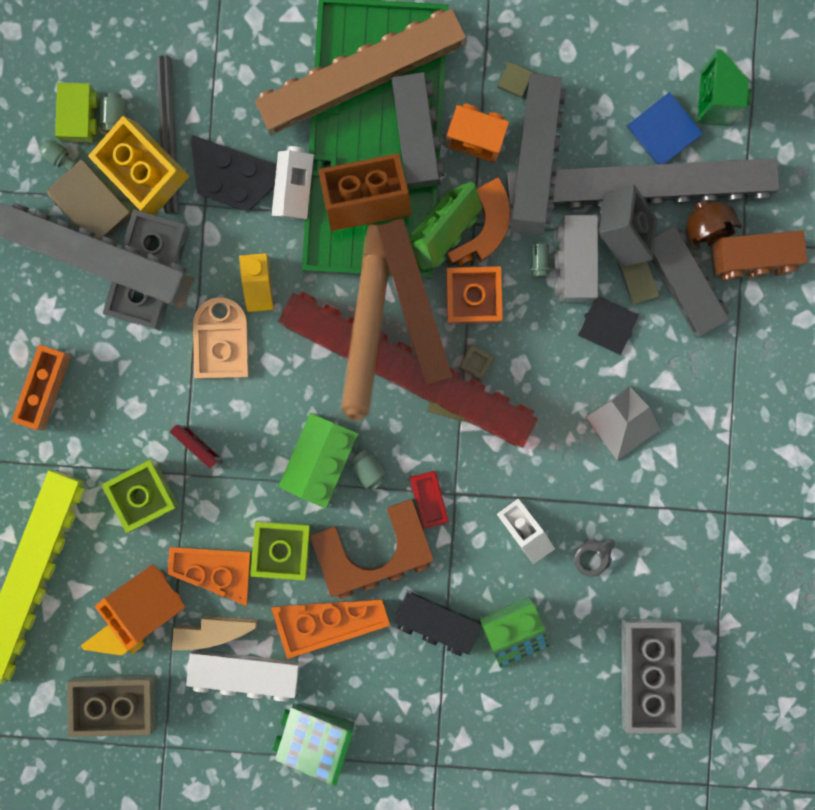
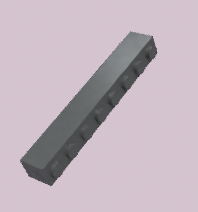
[0,202,195,309]

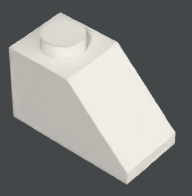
[497,499,555,564]

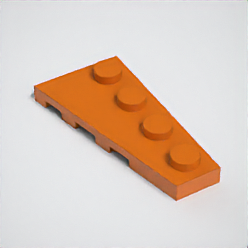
[271,599,390,659]

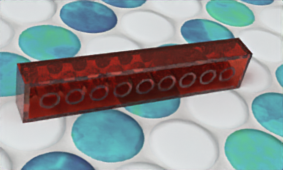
[278,291,538,448]

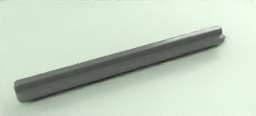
[156,55,179,214]

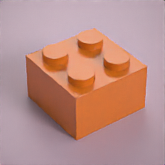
[445,104,509,164]
[446,267,503,325]

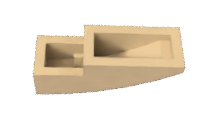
[172,616,259,650]

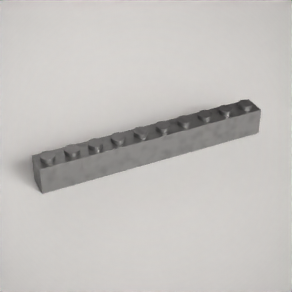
[506,158,779,211]

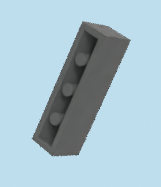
[392,72,445,190]
[651,226,729,337]

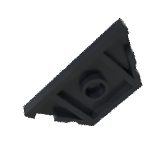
[191,135,277,213]

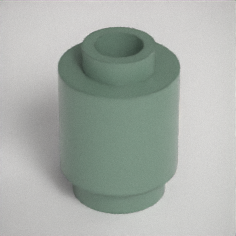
[99,93,127,133]
[349,449,387,490]

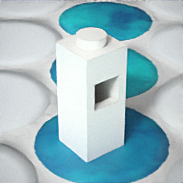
[272,146,314,219]

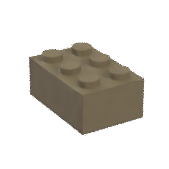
[67,675,156,737]

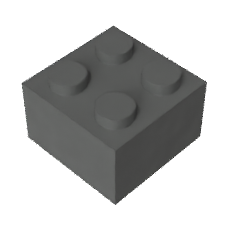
[598,184,657,267]

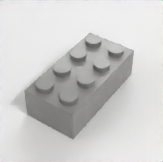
[621,619,682,733]

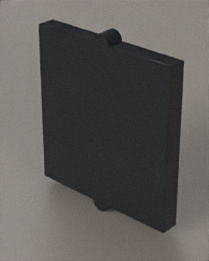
[578,296,639,355]

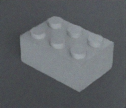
[554,215,598,303]

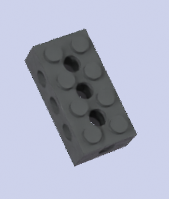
[102,209,190,331]

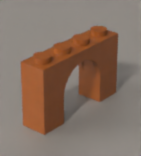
[310,499,434,599]

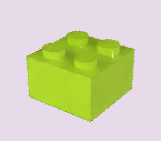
[101,459,180,533]
[251,520,312,581]

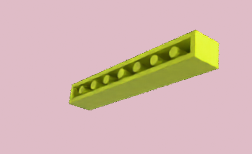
[0,470,85,685]

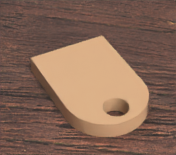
[193,297,249,379]

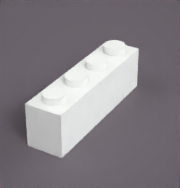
[186,650,300,702]

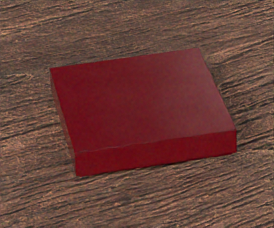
[170,425,223,469]

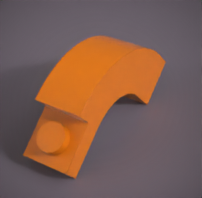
[447,177,510,267]

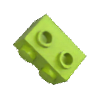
[55,82,99,143]

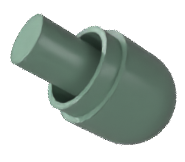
[40,140,77,170]

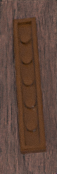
[376,218,453,386]

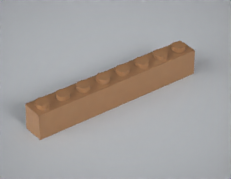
[254,9,466,136]

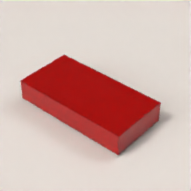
[410,471,449,529]

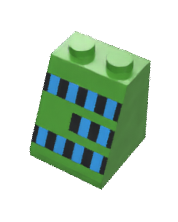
[479,597,550,668]

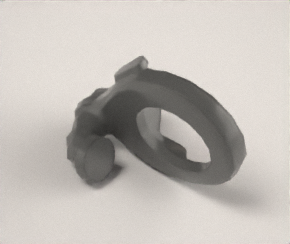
[574,539,615,577]

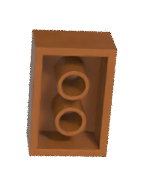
[318,153,411,231]
[710,230,807,281]

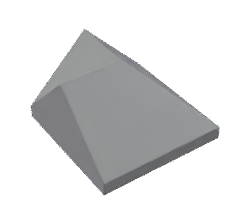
[586,386,661,461]

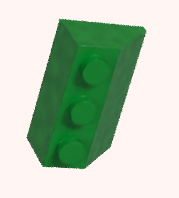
[697,49,752,126]

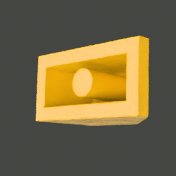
[239,253,274,313]
[81,625,147,656]

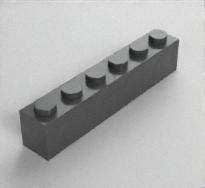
[511,74,566,235]

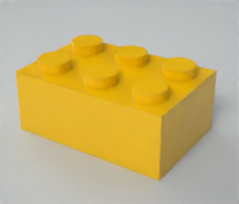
[88,116,189,215]

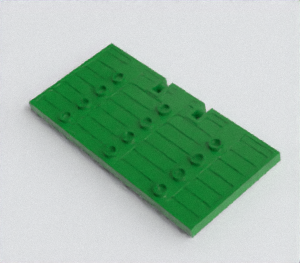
[302,0,449,279]

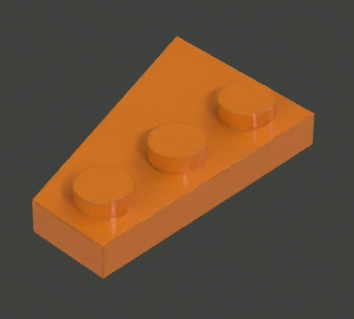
[168,546,251,606]

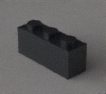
[394,590,482,656]

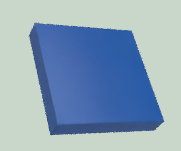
[627,92,703,164]

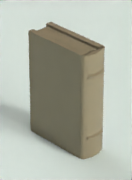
[46,159,132,240]

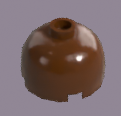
[685,200,742,249]

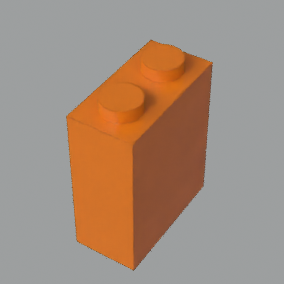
[95,564,185,651]

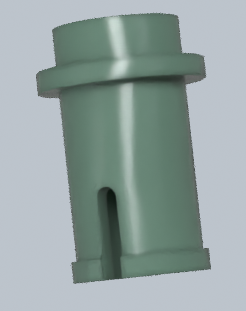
[530,243,552,278]

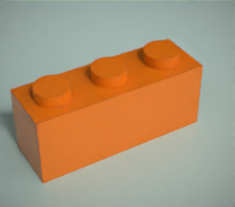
[11,344,72,431]

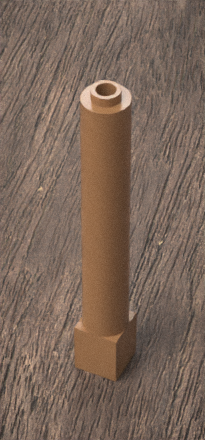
[341,224,389,420]

